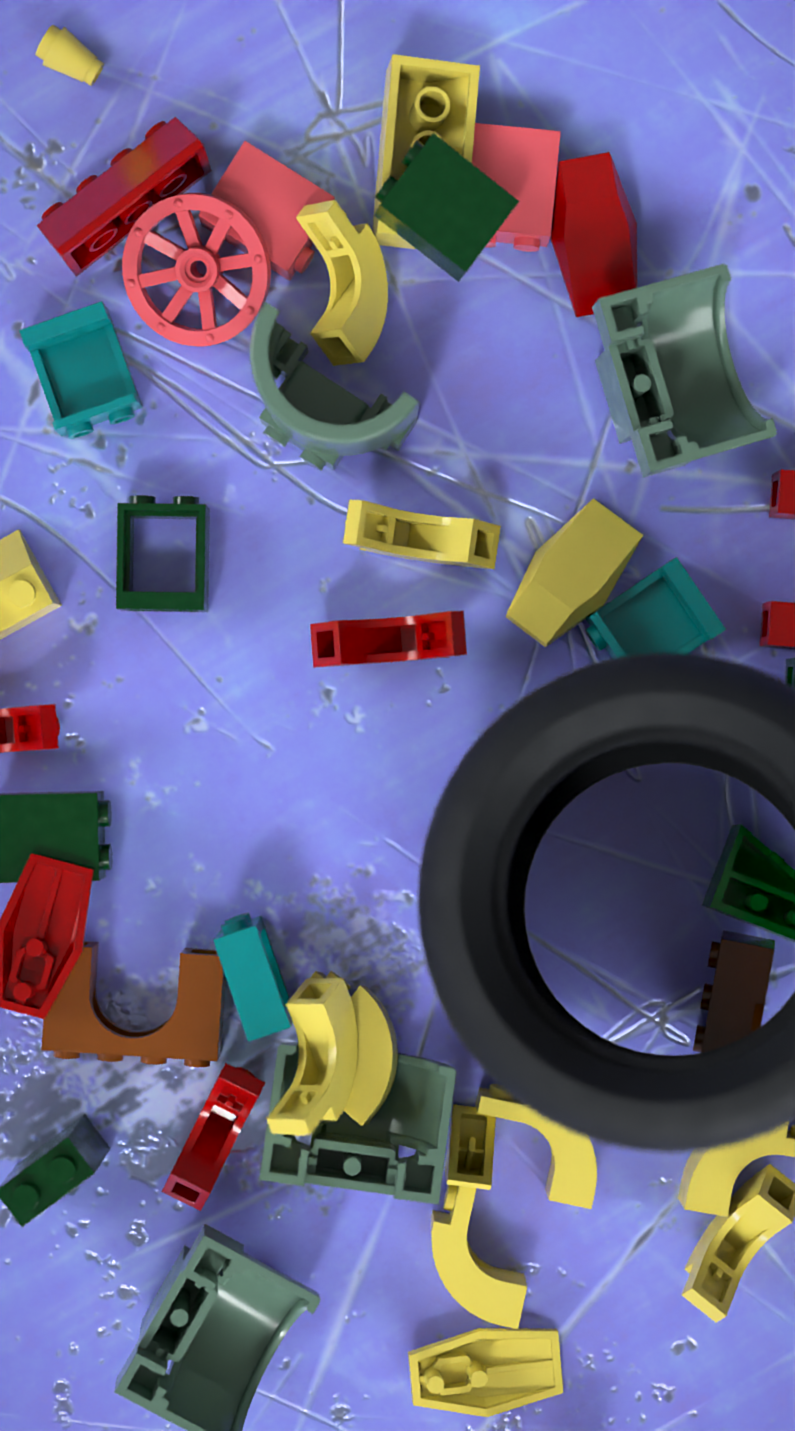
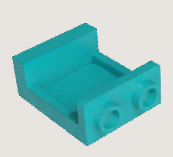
[19,301,143,439]
[585,557,726,659]

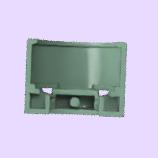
[592,264,777,478]
[250,302,419,471]
[259,1042,456,1204]
[114,1224,320,1431]

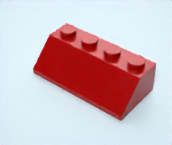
[36,117,212,277]

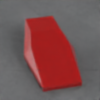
[550,152,638,317]
[0,853,94,1019]

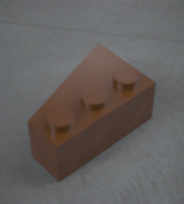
[693,930,775,1053]

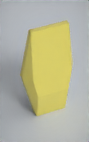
[506,498,643,648]
[408,1328,563,1417]

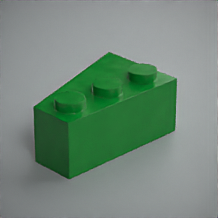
[702,824,795,942]

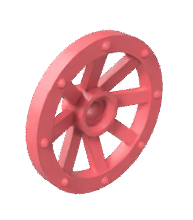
[122,193,271,346]

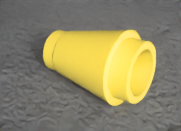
[35,25,104,86]

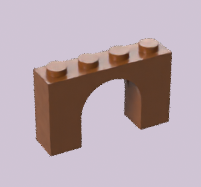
[41,941,226,1067]

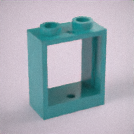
[213,912,292,1042]

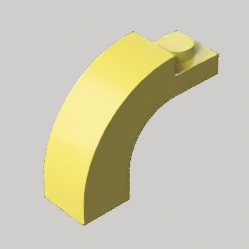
[296,200,388,366]
[343,499,501,569]
[310,971,398,1126]
[266,978,358,1136]
[475,1084,597,1209]
[678,1124,795,1217]
[682,1164,795,1323]
[431,1185,527,1329]

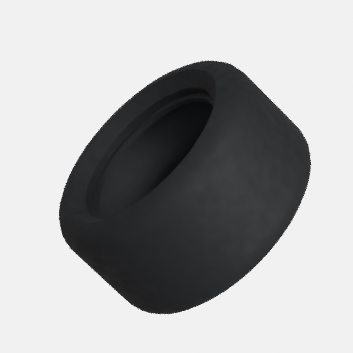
[418,653,795,1153]

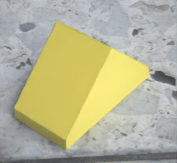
[445,1104,496,1190]

